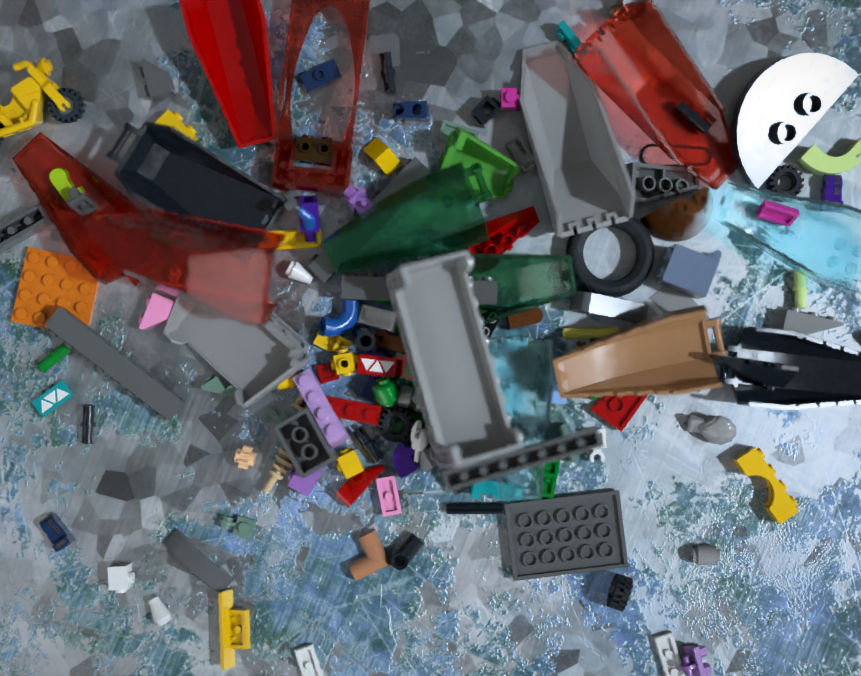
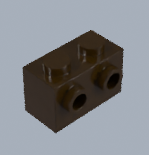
[295,134,337,167]

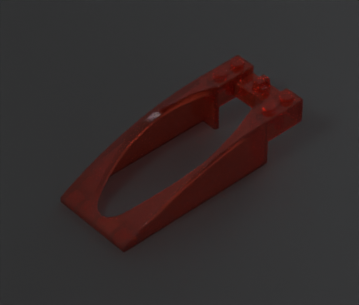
[271,0,370,197]

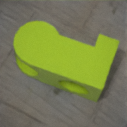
[49,167,86,204]

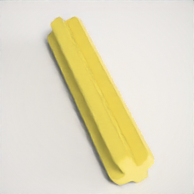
[562,327,619,338]

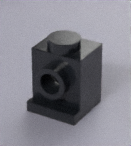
[471,95,501,128]

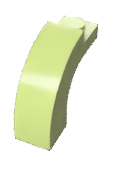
[796,138,861,176]

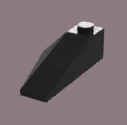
[709,354,799,391]

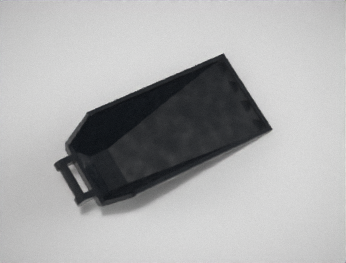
[105,122,287,265]

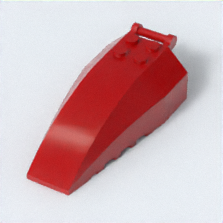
[179,0,277,148]

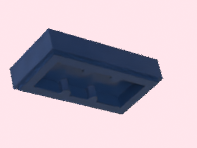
[299,59,342,94]

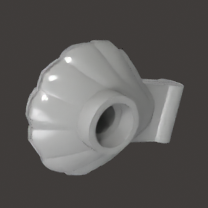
[686,415,737,445]

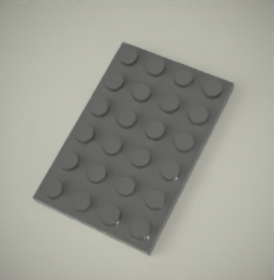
[504,490,628,581]

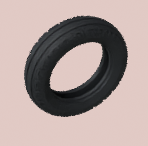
[566,216,654,298]

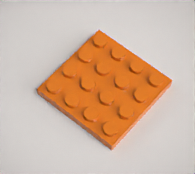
[11,247,104,329]

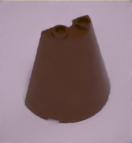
[640,187,713,242]

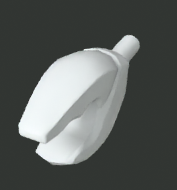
[411,420,429,462]

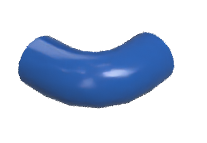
[319,299,362,337]

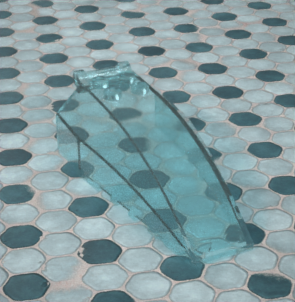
[713,182,861,296]
[488,326,554,501]

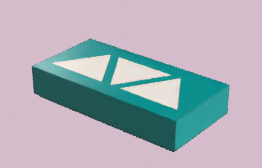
[31,380,75,418]

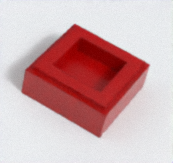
[316,361,340,384]

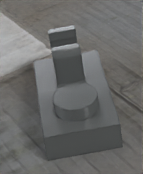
[67,186,100,217]

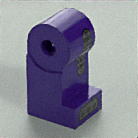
[820,174,843,211]

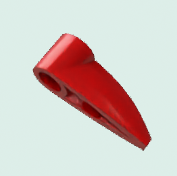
[334,465,385,508]

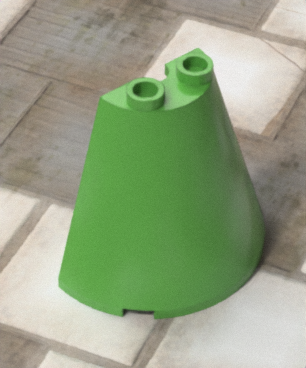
[434,127,521,199]

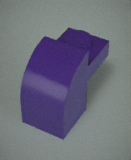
[393,441,418,479]

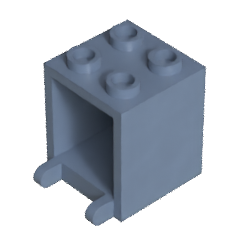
[654,244,722,299]

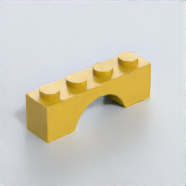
[732,446,799,524]

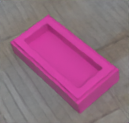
[755,200,800,227]

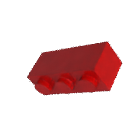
[325,395,382,425]

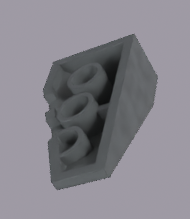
[625,162,700,203]

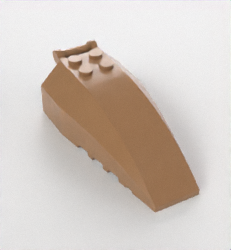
[552,305,727,398]

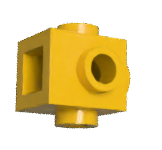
[330,348,358,377]

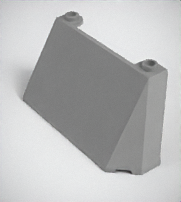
[163,262,311,408]

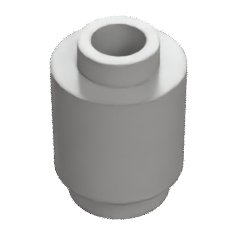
[691,545,720,565]

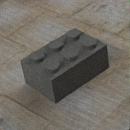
[273,408,339,479]

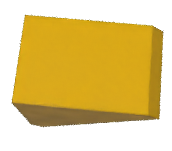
[363,137,403,178]

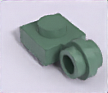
[218,514,257,540]

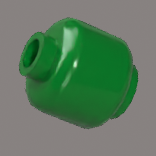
[372,377,400,407]

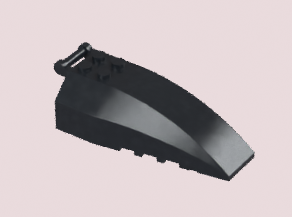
[718,327,861,410]

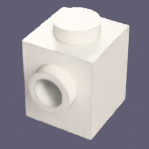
[107,563,135,593]

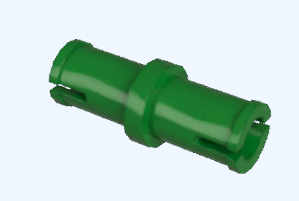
[37,343,75,373]

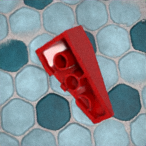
[459,206,539,274]

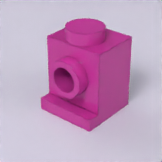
[500,88,520,112]

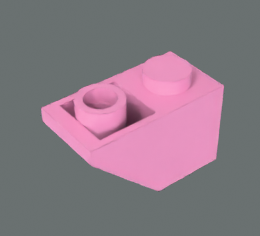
[138,293,175,330]

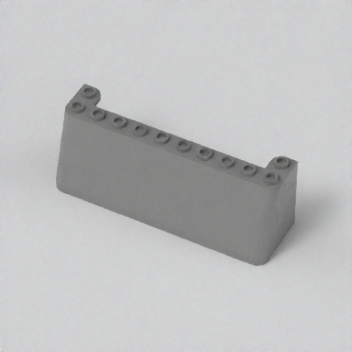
[386,250,523,468]

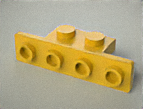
[218,589,251,670]

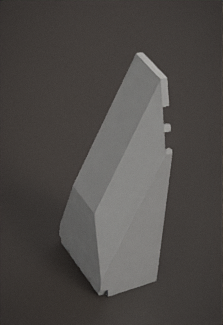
[520,40,636,238]

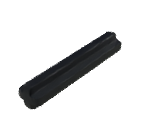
[446,503,503,514]

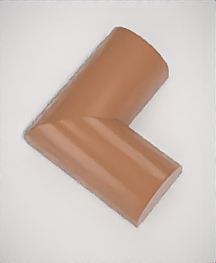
[349,529,391,581]

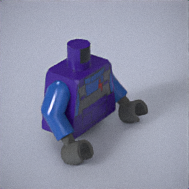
[284,190,320,242]

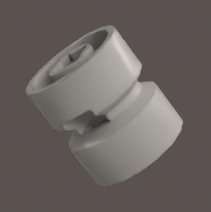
[397,383,422,413]

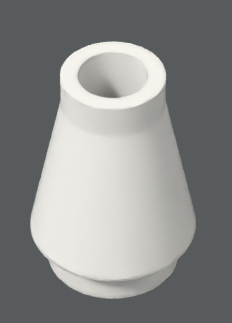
[285,261,314,285]
[148,596,172,627]

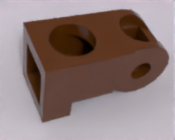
[505,307,543,330]
[374,330,406,354]

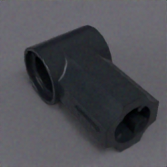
[391,533,425,570]

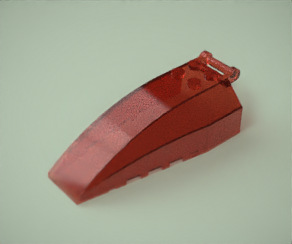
[12,132,164,286]

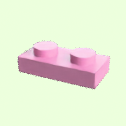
[376,475,402,517]

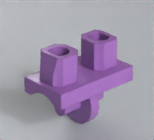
[343,184,373,215]
[679,644,712,676]

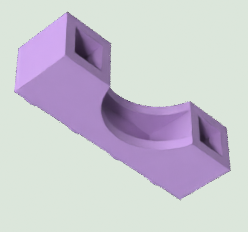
[293,368,350,448]

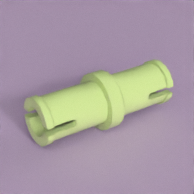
[792,269,808,309]

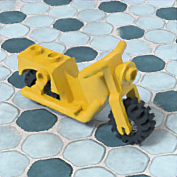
[0,57,86,145]

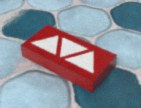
[357,354,398,378]

